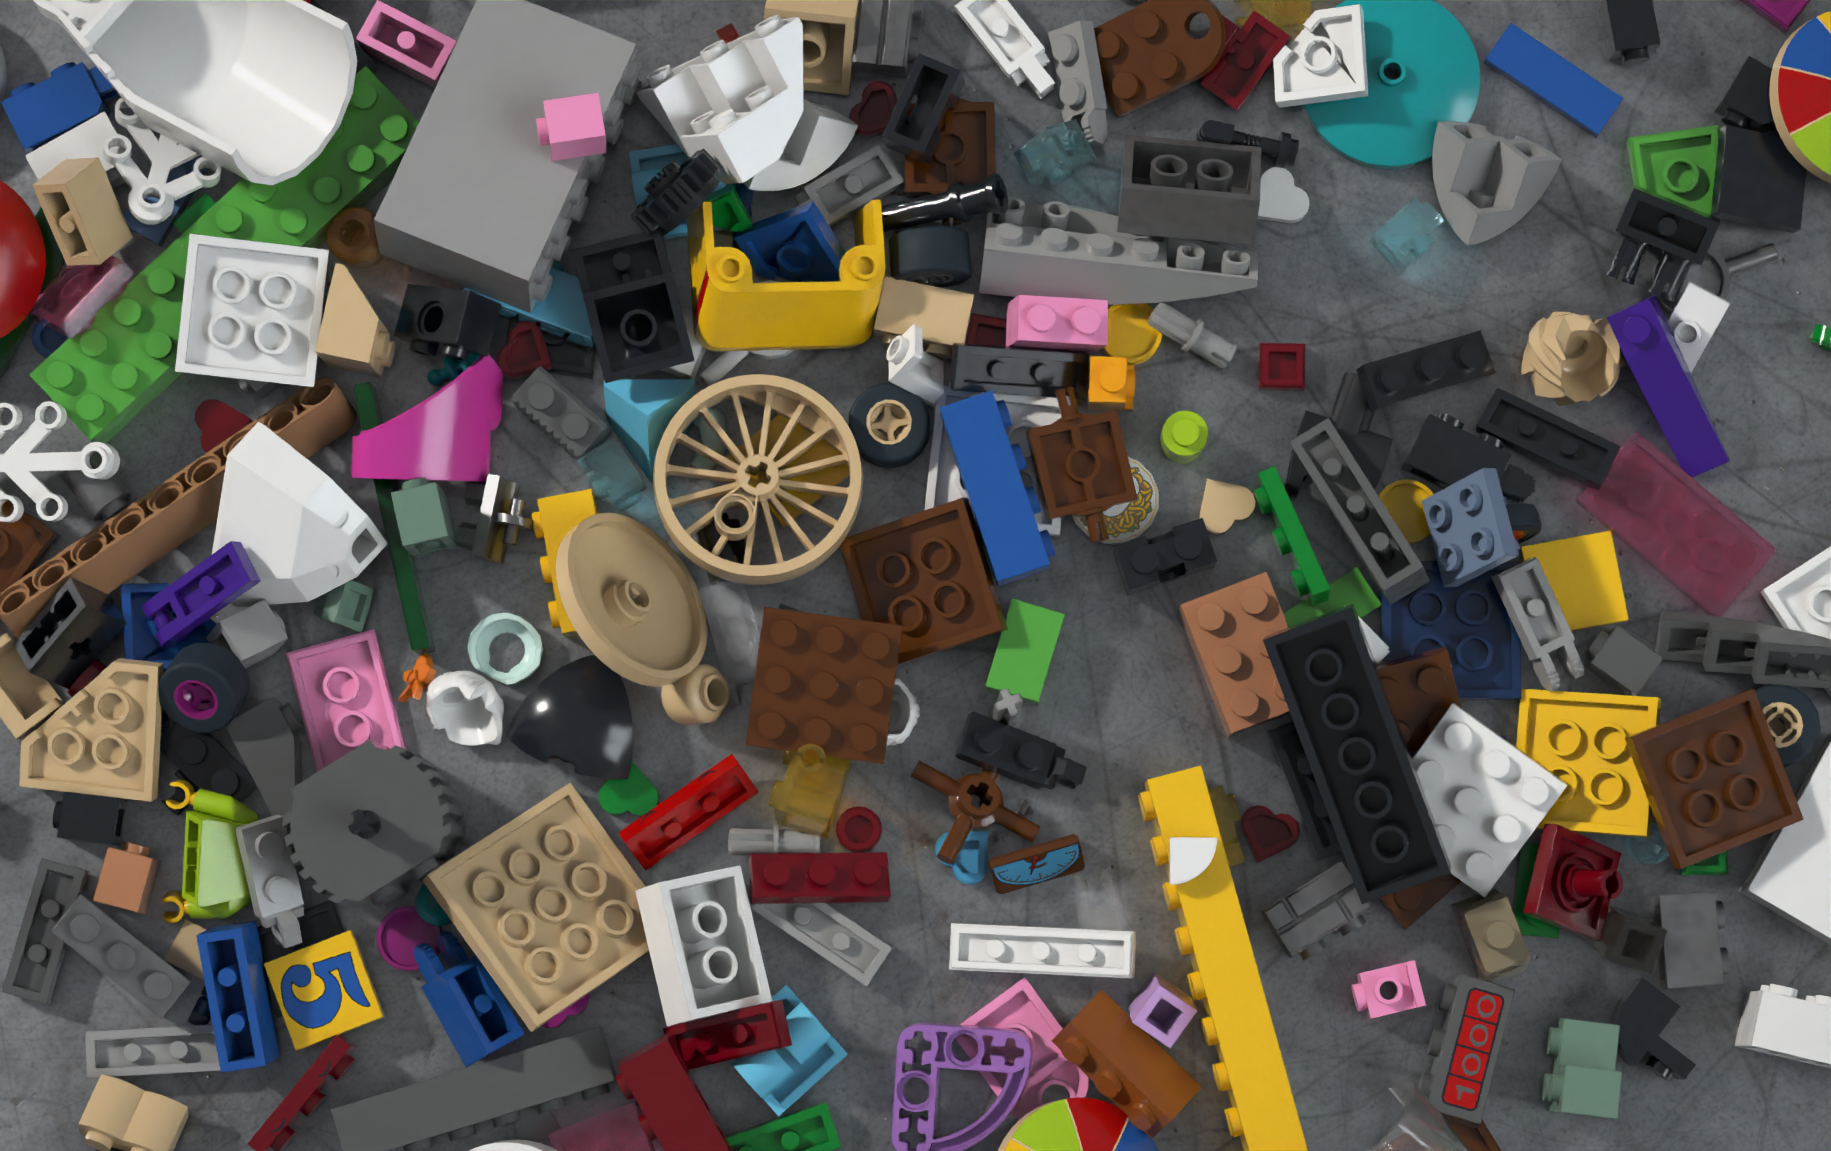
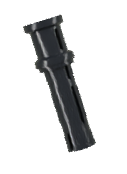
[881,173,1008,234]

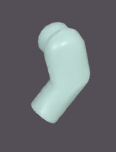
[689,407,729,470]

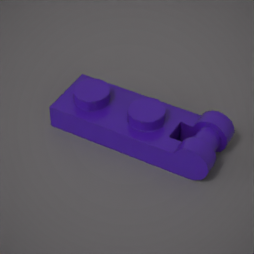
[142,541,261,648]

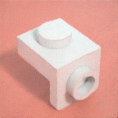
[886,324,944,404]

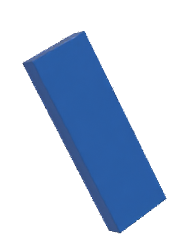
[1484,23,1623,138]

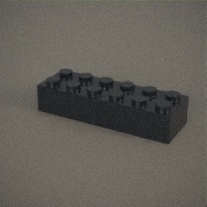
[1263,604,1451,904]

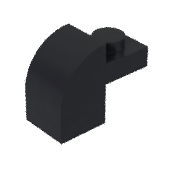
[1610,978,1696,1081]

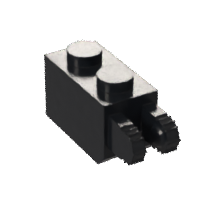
[1401,413,1536,504]

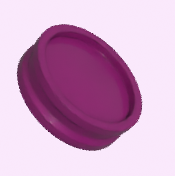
[376,906,442,971]

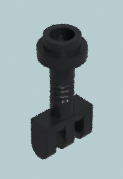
[1196,120,1299,168]

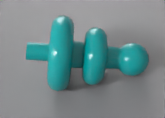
[427,354,480,386]

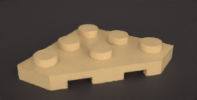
[19,658,164,802]

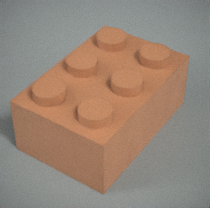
[1178,572,1290,737]

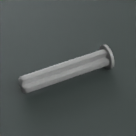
[988,688,1025,729]

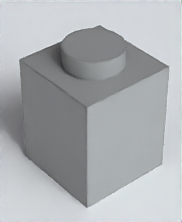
[206,599,288,668]

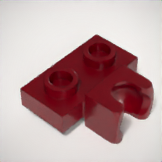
[1196,10,1292,112]

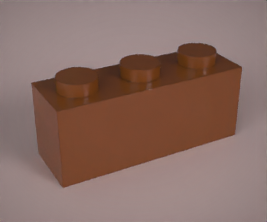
[1052,989,1202,1139]

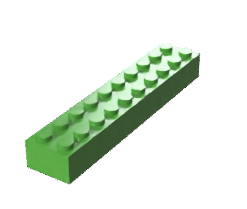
[29,66,419,444]

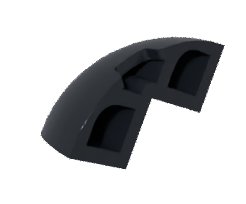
[506,655,633,779]

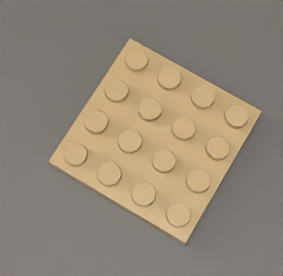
[422,783,649,1032]

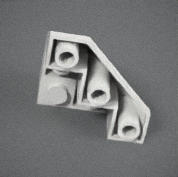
[636,15,804,184]
[212,422,388,607]

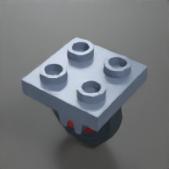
[1422,468,1542,587]

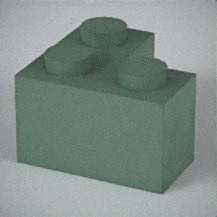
[1542,1018,1622,1119]

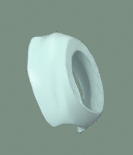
[468,613,543,685]

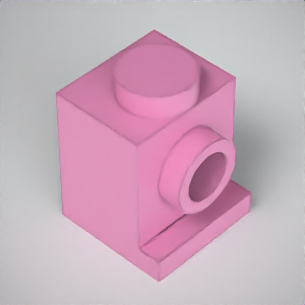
[1351,960,1426,1019]

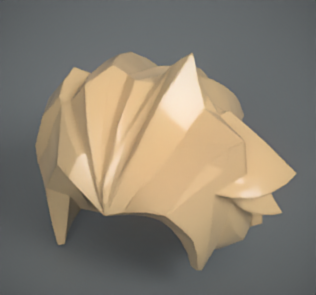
[1521,312,1625,406]

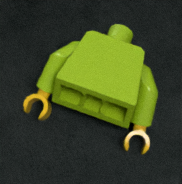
[161,780,293,923]

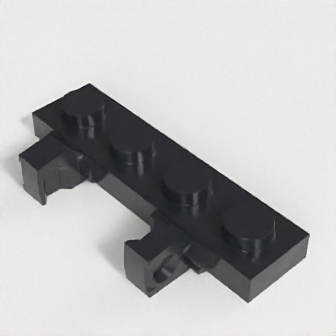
[160,708,258,816]

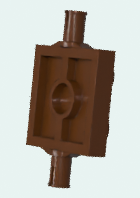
[905,98,996,226]
[1026,387,1138,543]

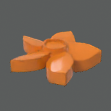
[397,652,437,703]

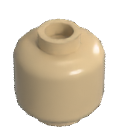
[661,664,730,725]

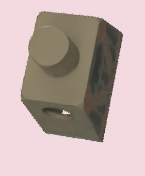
[1451,889,1530,983]

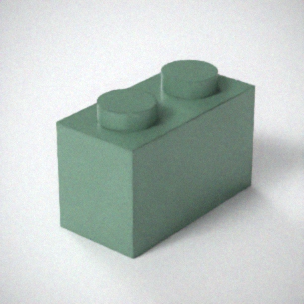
[391,478,458,557]

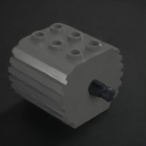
[283,739,465,906]

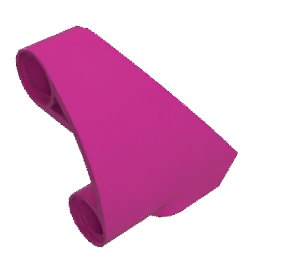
[351,354,503,481]

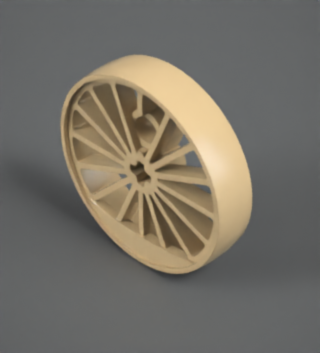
[653,374,863,585]

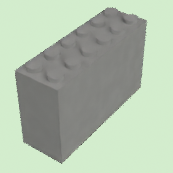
[374,0,641,313]

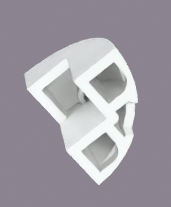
[744,99,858,191]

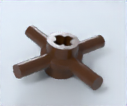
[911,760,1041,865]

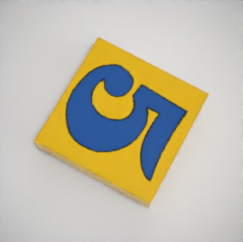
[264,930,385,1051]

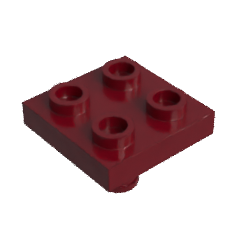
[1523,824,1623,941]

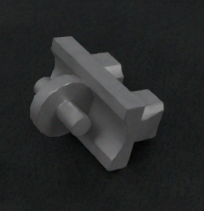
[455,474,533,564]

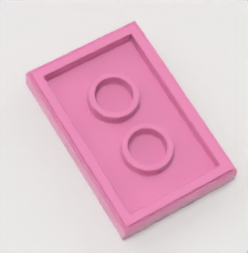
[286,629,407,773]

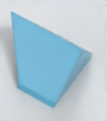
[603,379,696,484]

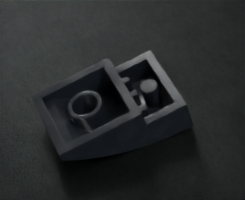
[571,230,695,383]

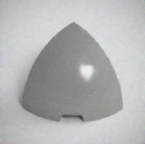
[1432,121,1562,246]

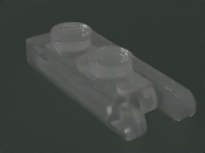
[699,580,760,708]

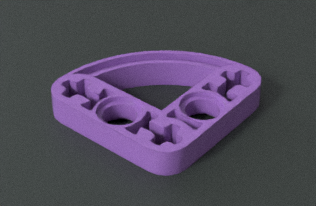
[892,1022,1034,1151]

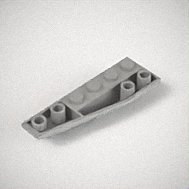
[979,196,1258,305]

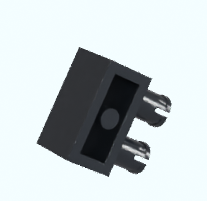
[1606,185,1720,302]

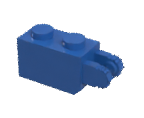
[1,62,120,154]
[413,931,524,1067]

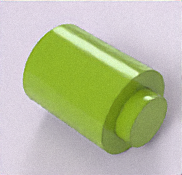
[1160,410,1208,464]

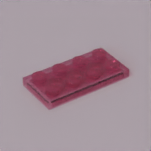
[1575,431,1777,617]

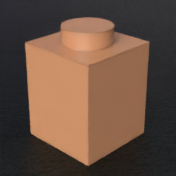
[93,841,161,914]

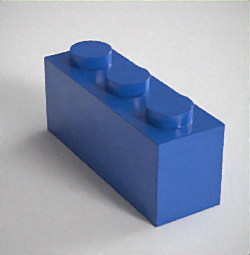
[196,920,280,1073]

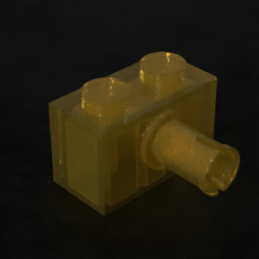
[769,744,853,839]

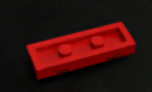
[618,754,759,871]

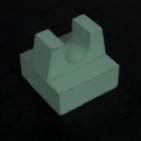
[313,580,375,632]

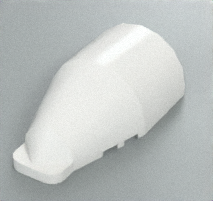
[34,0,357,185]

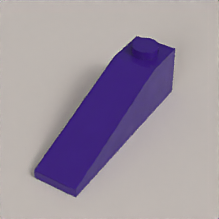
[1607,295,1730,480]

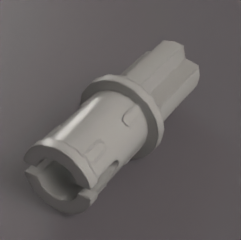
[1148,303,1237,370]
[728,825,820,856]

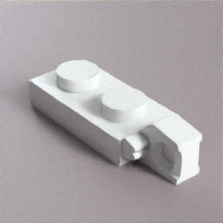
[955,0,1055,100]

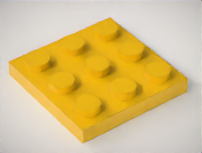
[1516,689,1662,838]

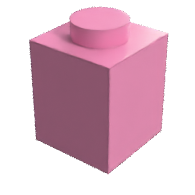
[536,93,606,161]

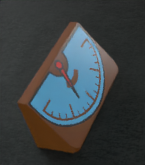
[988,834,1085,894]

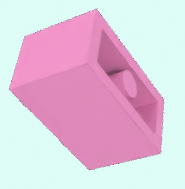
[356,0,457,89]
[1006,295,1108,354]

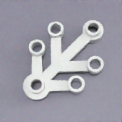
[103,98,221,225]
[0,401,120,523]

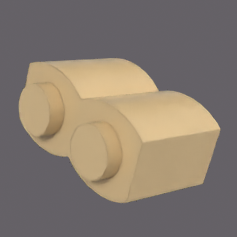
[78,1074,188,1151]

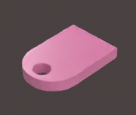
[956,977,1089,1120]

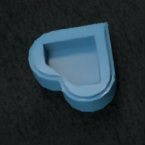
[935,831,988,885]

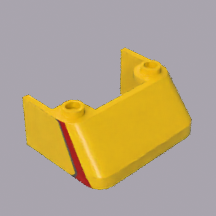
[686,200,886,351]

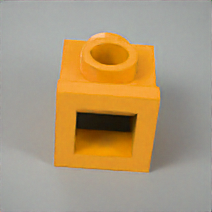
[1087,356,1135,411]

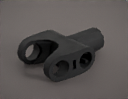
[1285,372,1393,497]

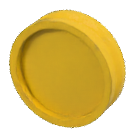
[1102,303,1162,365]
[1378,479,1433,545]

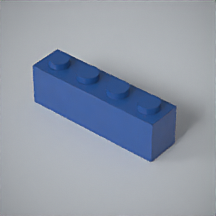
[940,390,1056,586]

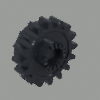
[631,148,720,236]

